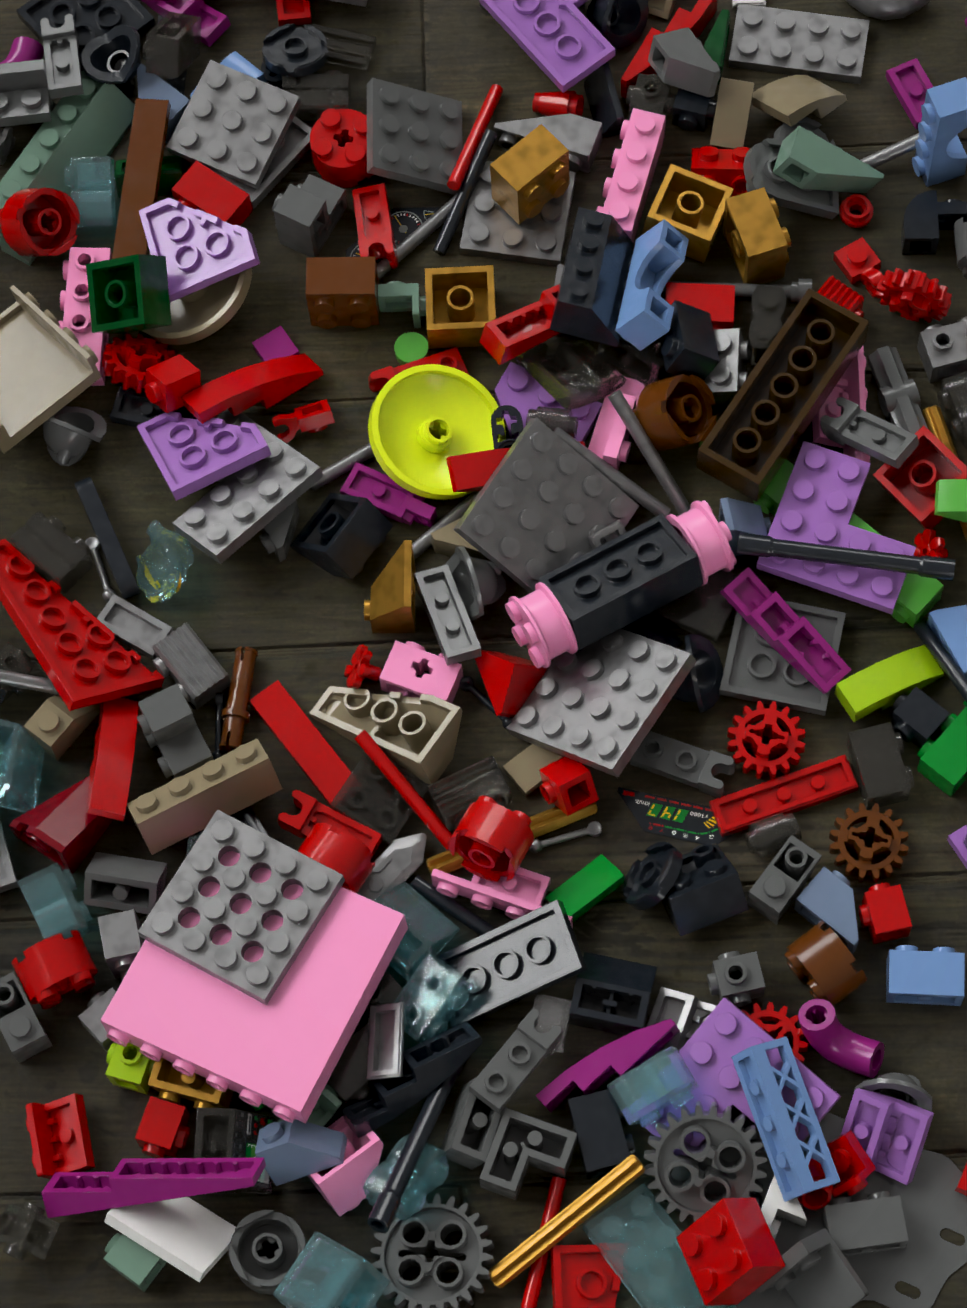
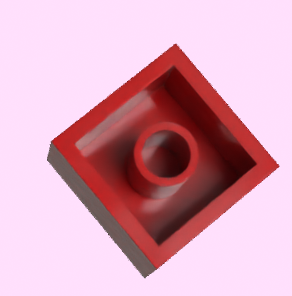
[873,425,967,529]
[676,1198,786,1306]

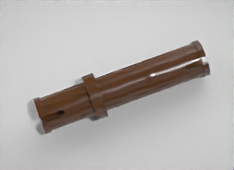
[219,646,258,753]

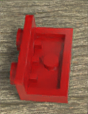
[691,146,750,197]
[25,1093,95,1179]

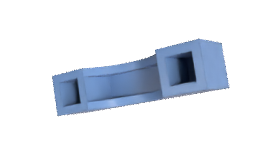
[912,77,967,187]
[615,219,689,351]

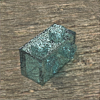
[393,954,474,1042]

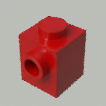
[145,354,201,413]
[539,756,599,816]
[858,883,912,944]
[135,1096,190,1158]

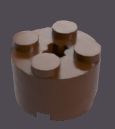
[633,374,717,451]
[784,921,868,1006]

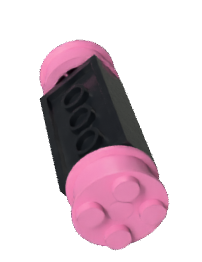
[505,500,737,668]

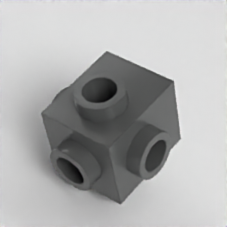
[707,951,766,1007]

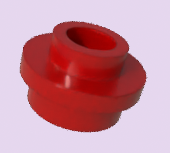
[839,194,874,228]

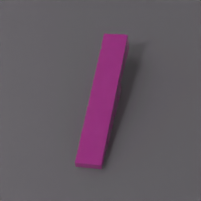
[41,1157,266,1218]

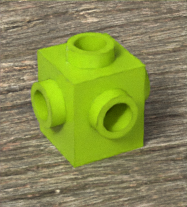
[105,1042,155,1095]

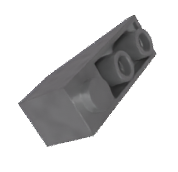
[494,113,602,173]

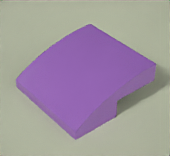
[840,1088,934,1185]

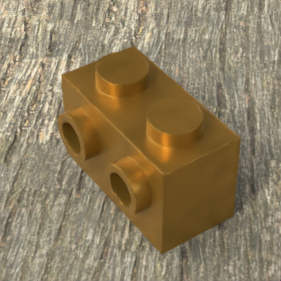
[148,1058,234,1114]

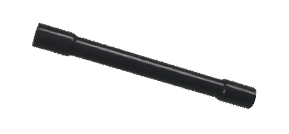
[737,533,956,581]
[367,1059,468,1233]

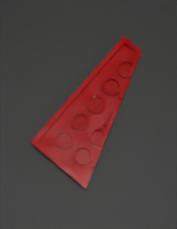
[0,539,165,711]

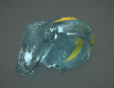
[136,520,194,603]

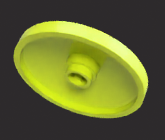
[368,364,506,500]

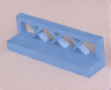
[731,1036,841,1202]

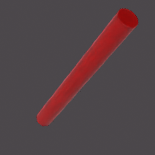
[447,84,503,190]
[354,730,452,851]
[520,1176,567,1308]

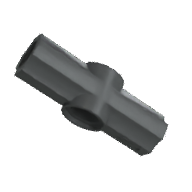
[867,346,928,434]

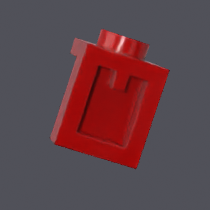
[827,1130,876,1197]

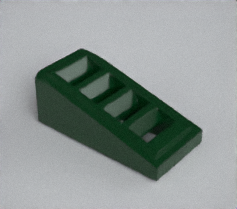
[703,9,730,85]

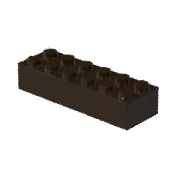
[697,288,869,502]

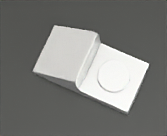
[761,1175,807,1241]

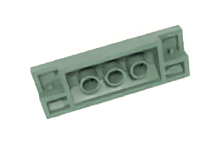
[0,71,135,266]

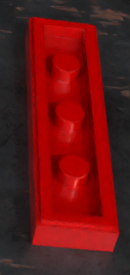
[249,680,363,811]
[709,754,859,837]

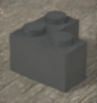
[272,174,347,257]
[136,683,214,778]
[479,1108,578,1200]

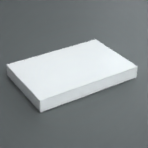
[104,1197,236,1282]

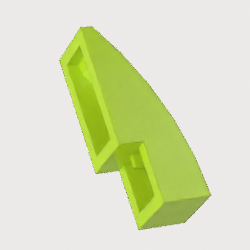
[834,645,944,722]

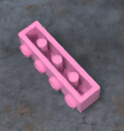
[596,108,666,243]
[58,247,112,386]

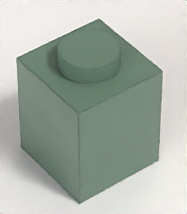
[103,1233,167,1292]

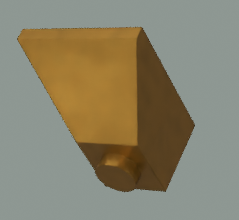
[364,540,416,633]

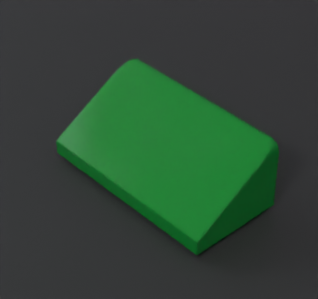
[545,854,625,923]

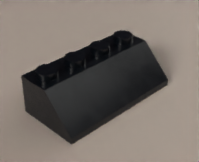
[549,207,635,347]

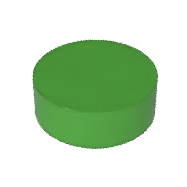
[394,332,429,365]

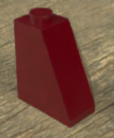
[9,776,114,875]

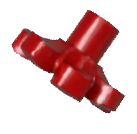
[914,529,948,558]
[344,644,382,689]

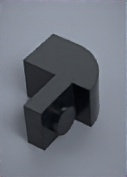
[901,190,967,255]

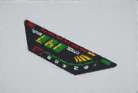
[618,787,737,844]

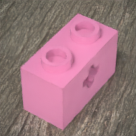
[379,640,463,703]

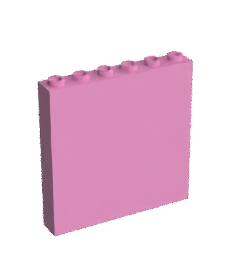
[100,851,408,1124]

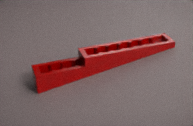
[479,284,560,365]

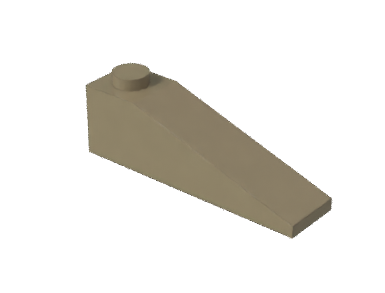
[309,686,463,786]

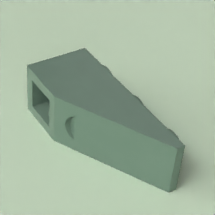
[772,125,884,193]

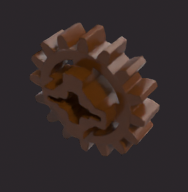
[829,803,909,883]

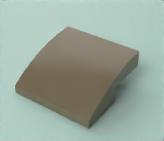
[752,74,847,127]

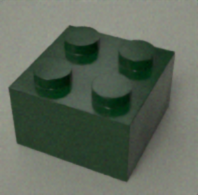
[86,254,172,334]

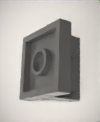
[0,59,55,127]

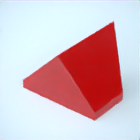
[474,650,549,717]

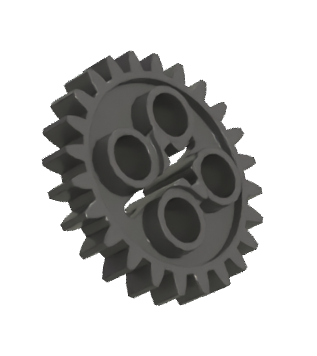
[644,1101,767,1222]
[370,1193,495,1308]

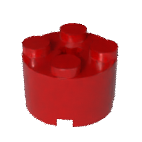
[310,108,374,188]
[0,187,80,257]
[448,796,534,882]
[298,823,375,894]
[12,930,98,1010]

